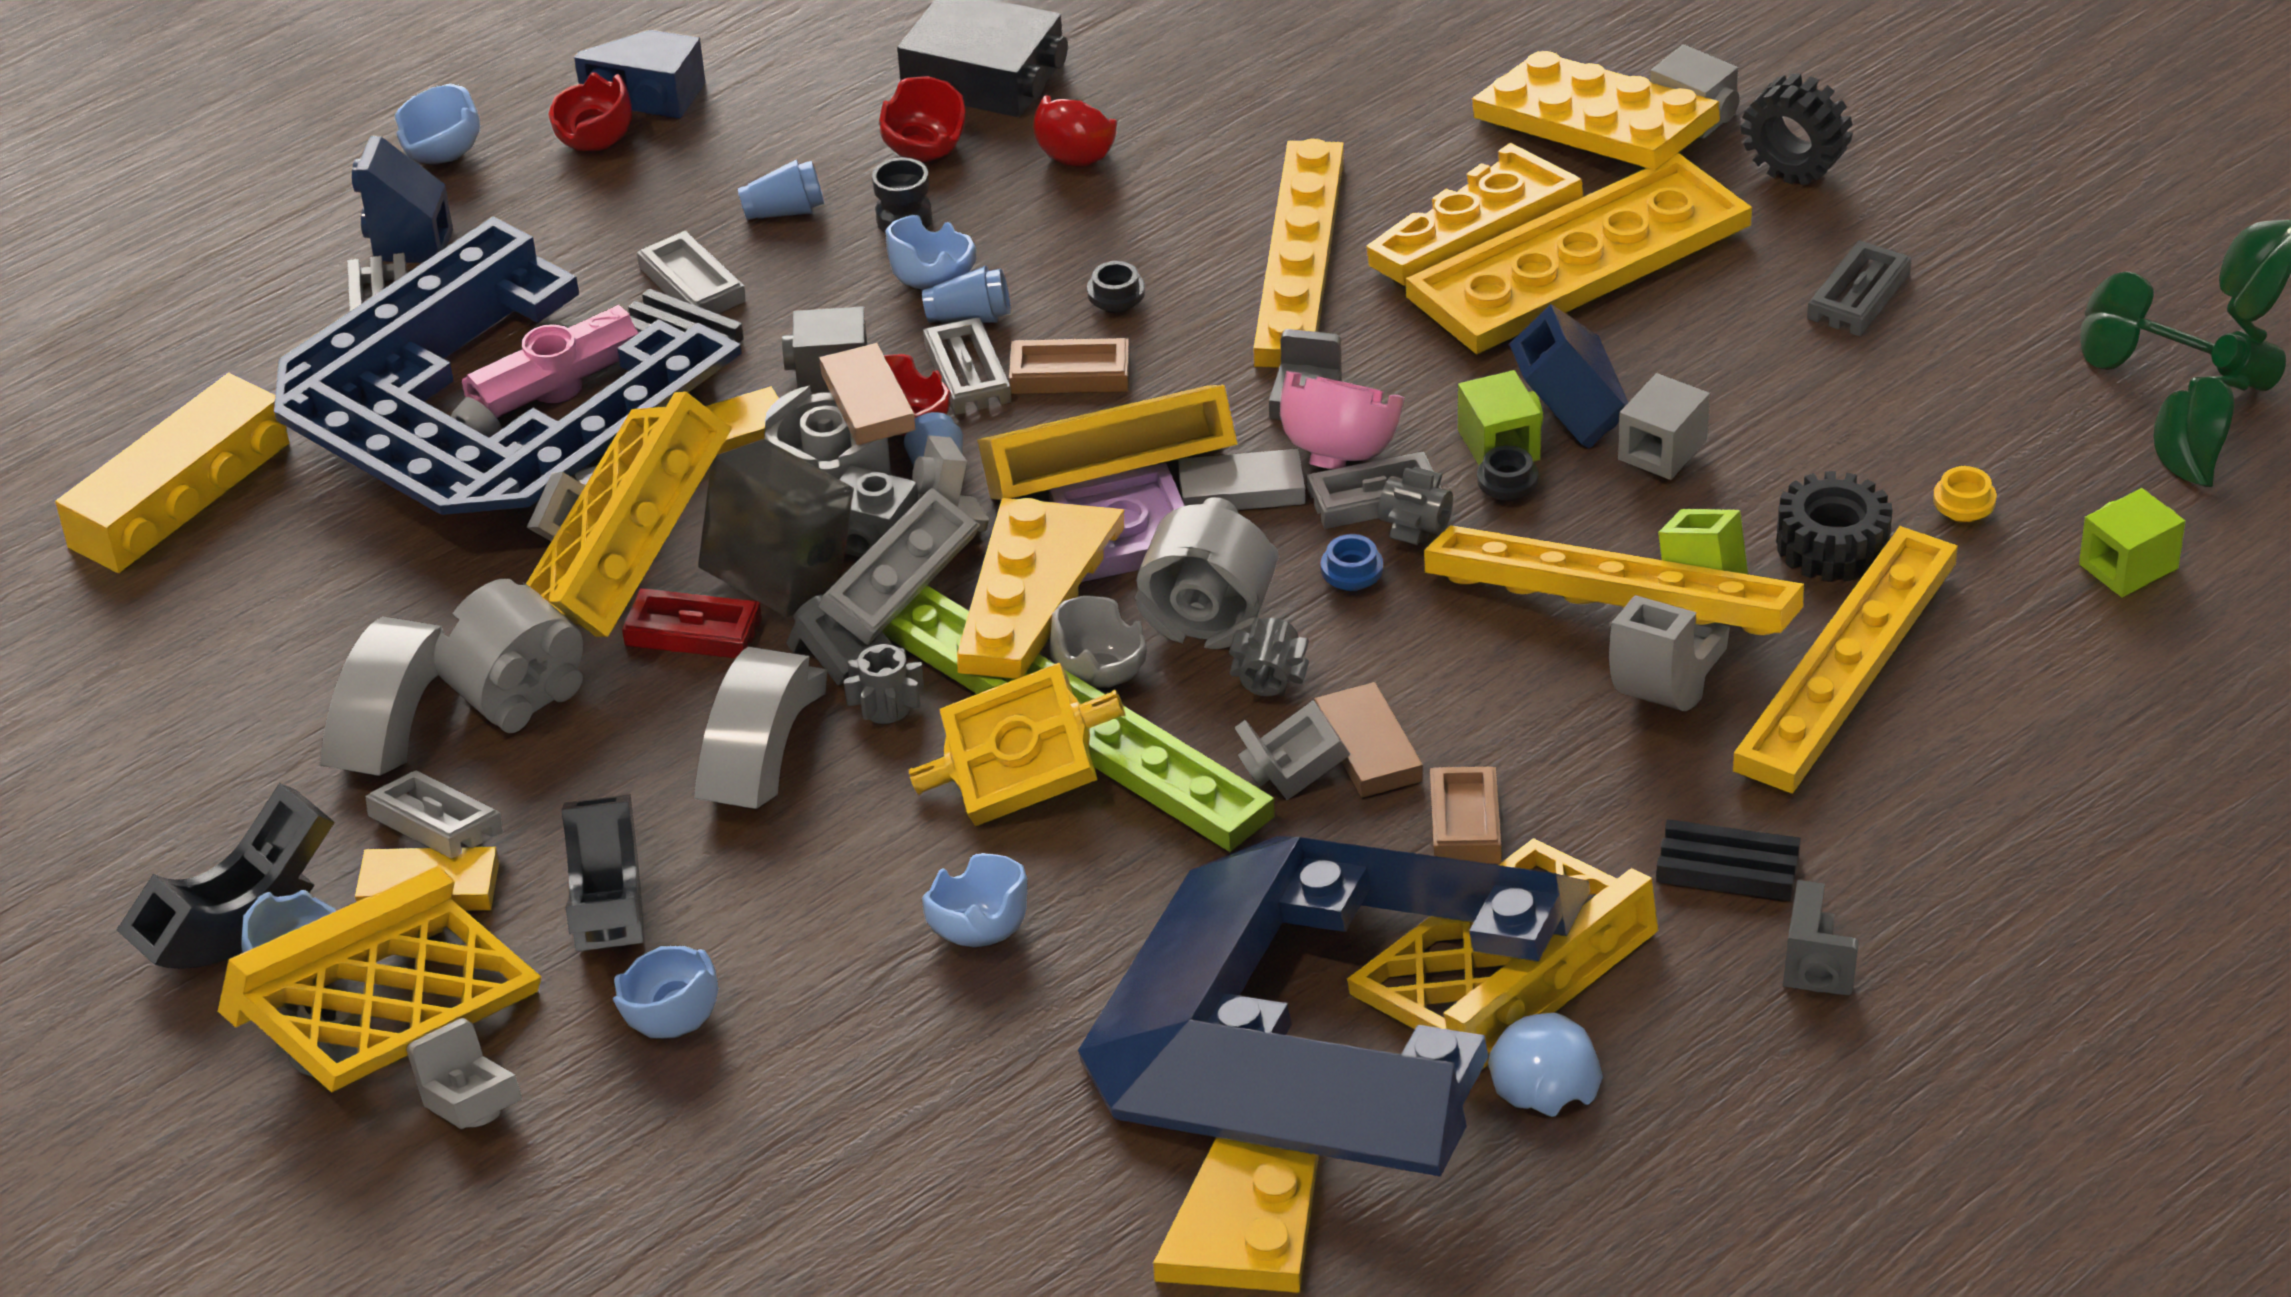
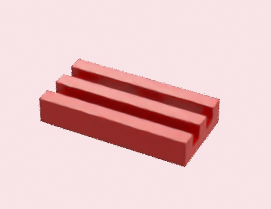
[622,588,762,658]

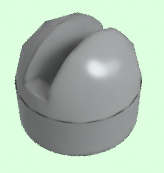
[451,397,502,438]

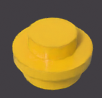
[1933,466,1997,522]

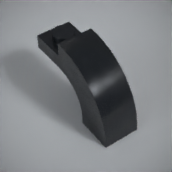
[116,783,335,969]
[562,794,644,951]

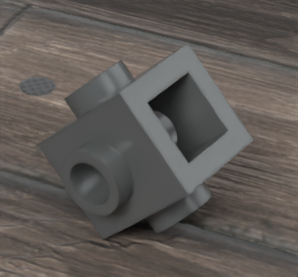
[823,465,919,558]

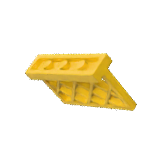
[526,392,732,637]
[1347,838,1658,1069]
[218,866,542,1092]

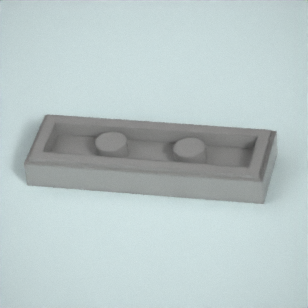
[818,487,980,645]

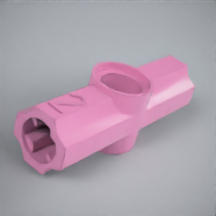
[462,305,639,418]

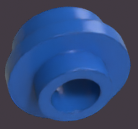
[1321,534,1383,591]

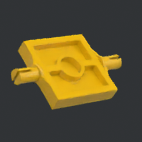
[909,663,1126,826]

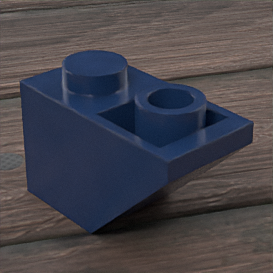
[574,30,706,119]
[352,136,453,263]
[1509,304,1629,449]

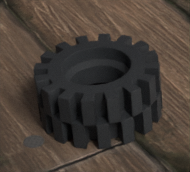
[1741,73,1853,185]
[1776,471,1893,582]

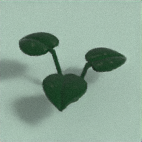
[2080,219,2291,487]

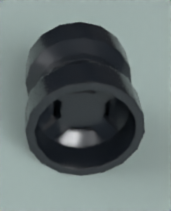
[872,158,932,233]

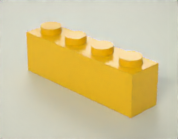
[55,373,290,574]
[977,385,1238,500]

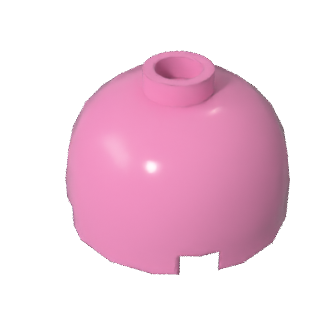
[1280,371,1404,470]

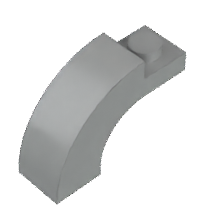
[1609,595,1730,711]
[320,616,449,776]
[694,647,827,809]

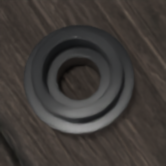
[1087,261,1145,313]
[1477,445,1538,501]

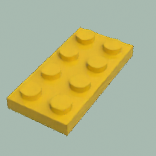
[1472,51,1720,170]

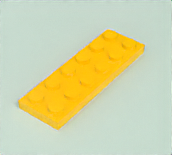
[1406,153,1752,355]

